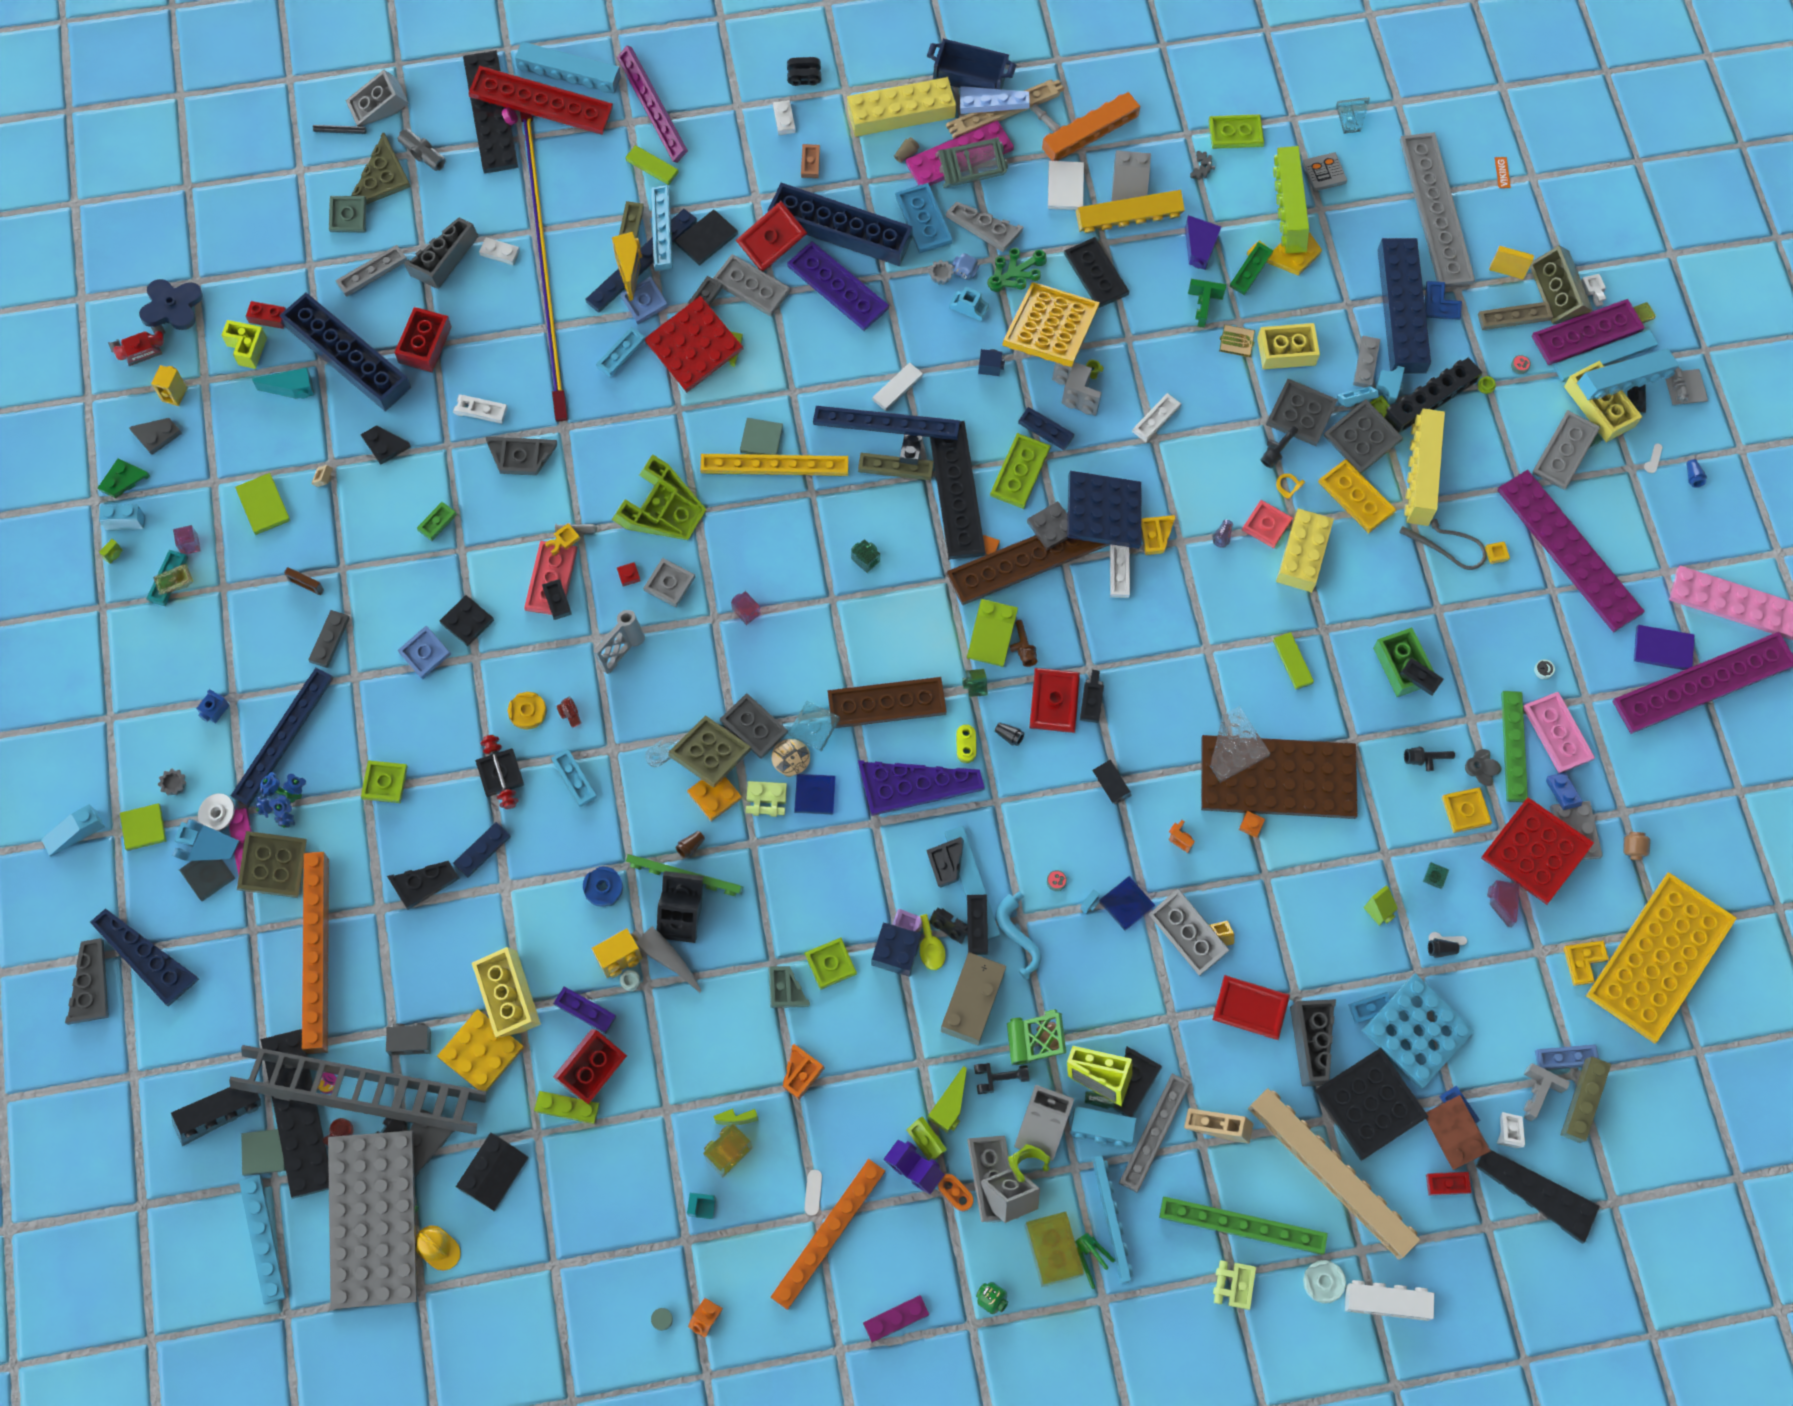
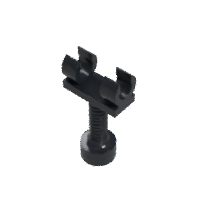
[974,1063,1029,1094]

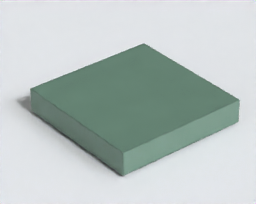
[329,196,366,233]
[740,418,783,455]
[241,1129,286,1176]

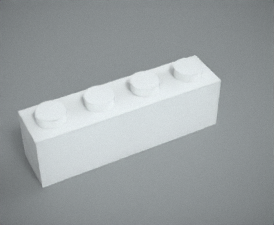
[1345,1280,1434,1321]

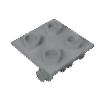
[1665,367,1708,405]

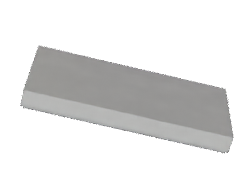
[713,254,791,317]
[1532,410,1600,490]

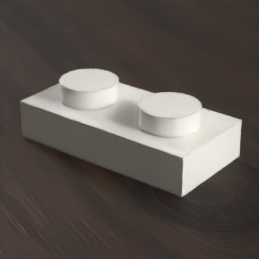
[773,100,796,135]
[479,237,520,265]

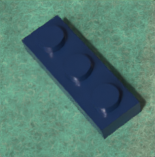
[1018,407,1074,451]
[453,822,511,878]

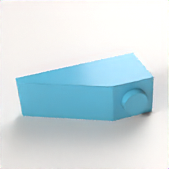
[41,804,105,857]

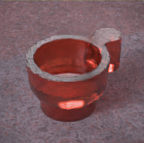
[557,696,582,728]
[323,1118,353,1146]

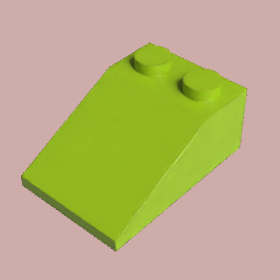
[967,599,1018,667]

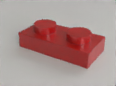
[1426,1172,1471,1196]

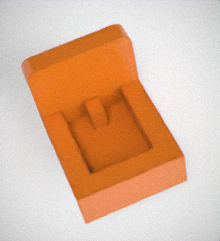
[688,1298,723,1337]

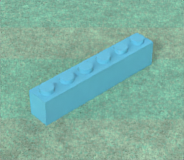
[515,42,621,93]
[1577,348,1679,400]

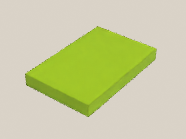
[1208,114,1264,149]
[235,473,291,535]

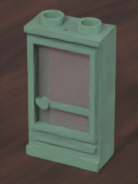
[935,137,1008,188]

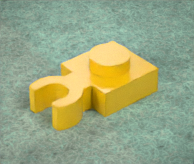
[545,523,581,555]

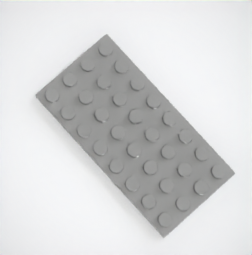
[328,1131,418,1309]

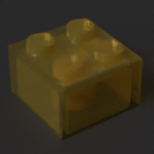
[703,1124,752,1178]

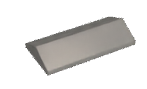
[1149,889,1229,976]
[967,1136,1019,1223]

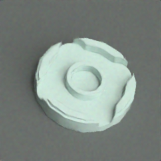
[1303,1260,1346,1304]

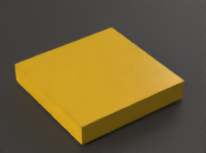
[1489,246,1534,279]
[1442,787,1492,833]

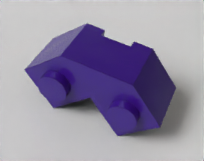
[883,1140,945,1194]

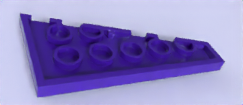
[858,760,985,816]

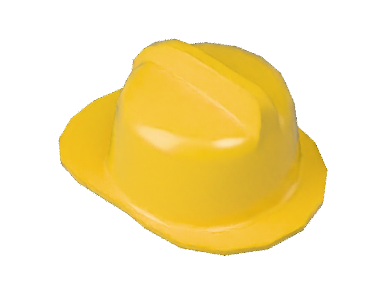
[416,1225,461,1271]

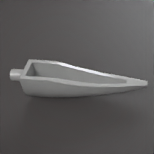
[631,926,701,993]

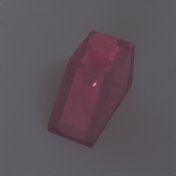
[1487,880,1520,927]

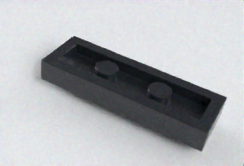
[967,894,988,955]

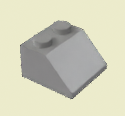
[981,1169,1040,1223]

